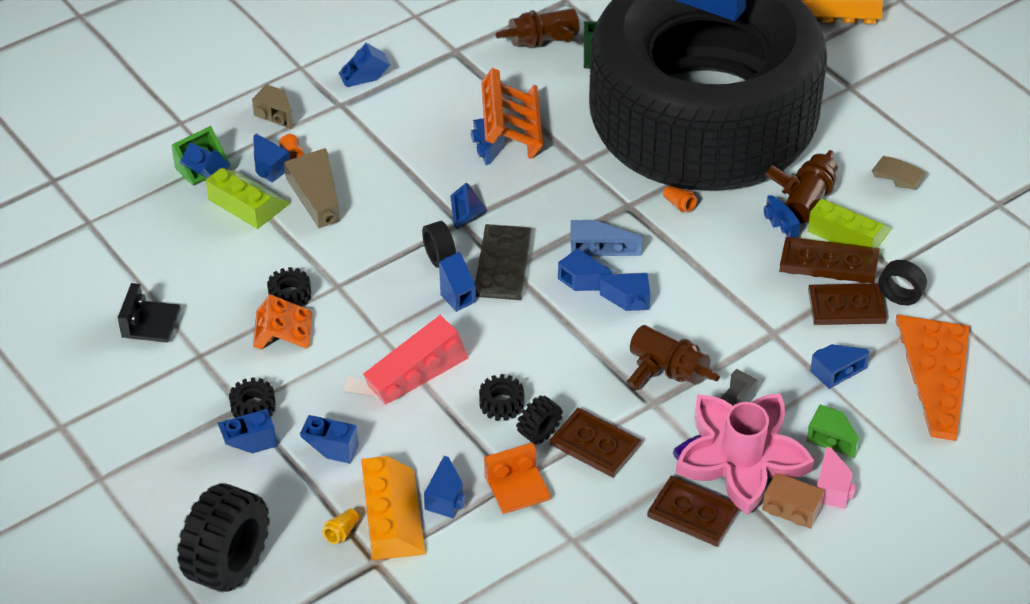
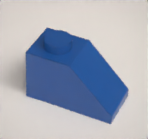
[253,133,290,183]
[599,273,650,311]
[810,344,870,389]
[424,456,466,519]

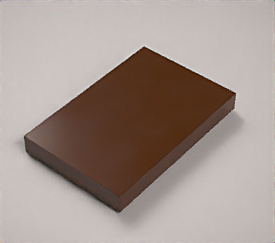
[808,283,887,325]
[550,408,642,478]
[647,476,741,547]

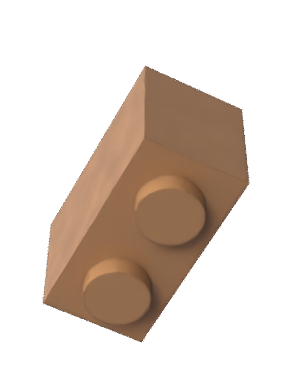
[762,473,825,529]

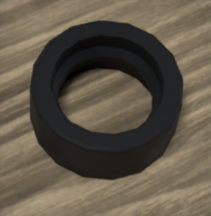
[422,221,456,268]
[878,260,927,306]

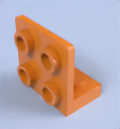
[253,294,312,350]
[484,442,551,514]

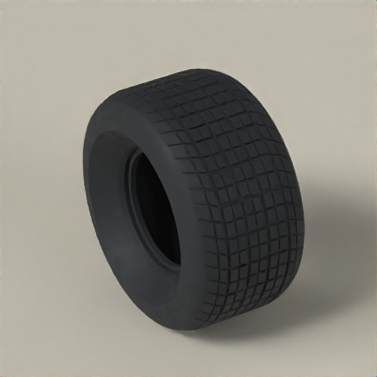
[589,0,827,191]

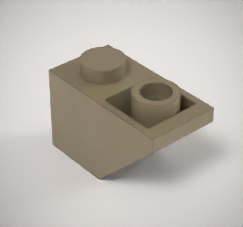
[252,84,293,129]

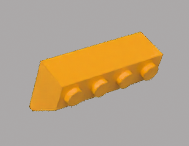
[801,0,883,25]
[361,456,425,561]

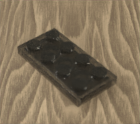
[475,224,531,300]

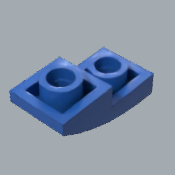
[763,195,800,238]

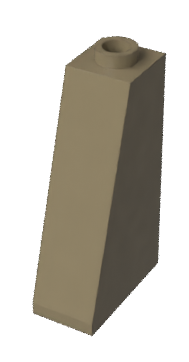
[284,148,340,228]

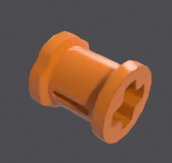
[279,134,304,160]

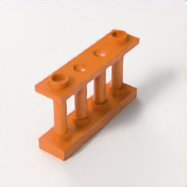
[481,68,544,159]

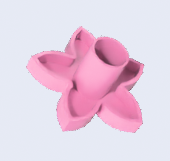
[676,393,814,515]

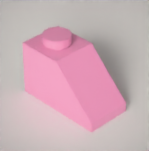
[817,447,856,509]

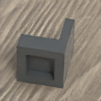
[720,369,757,406]

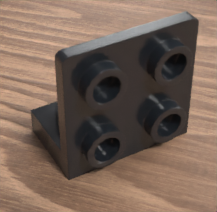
[117,283,181,343]

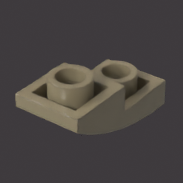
[872,156,926,190]

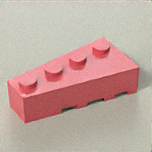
[363,315,468,405]

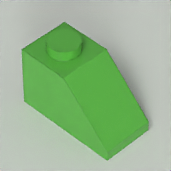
[807,404,859,458]

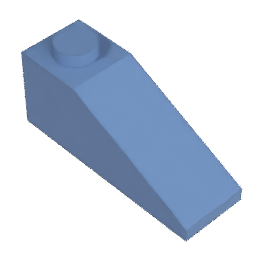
[570,220,642,256]

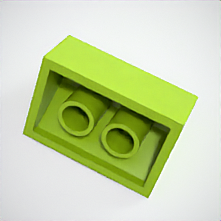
[205,168,289,229]
[808,198,891,248]

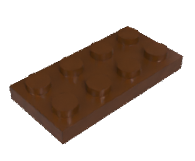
[779,237,880,284]

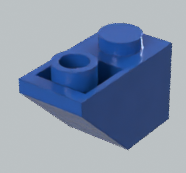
[339,43,390,87]
[470,118,505,165]
[558,248,612,291]
[439,252,476,312]
[218,409,277,454]
[300,415,359,464]

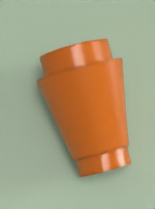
[663,186,697,212]

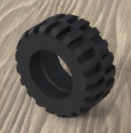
[177,483,270,592]

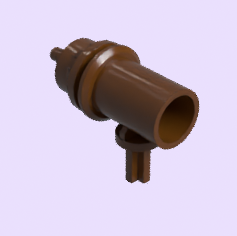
[496,8,579,48]
[765,150,838,223]
[626,325,720,391]

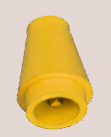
[322,508,359,544]

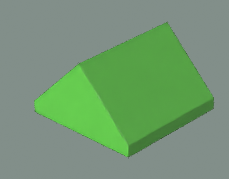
[171,126,231,185]

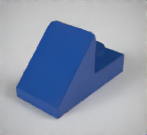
[179,142,230,178]

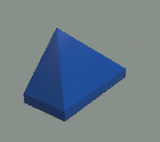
[450,183,487,229]

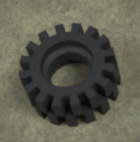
[267,267,311,307]
[479,374,524,421]
[229,377,276,418]
[516,395,563,445]

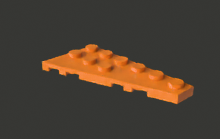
[895,314,969,441]

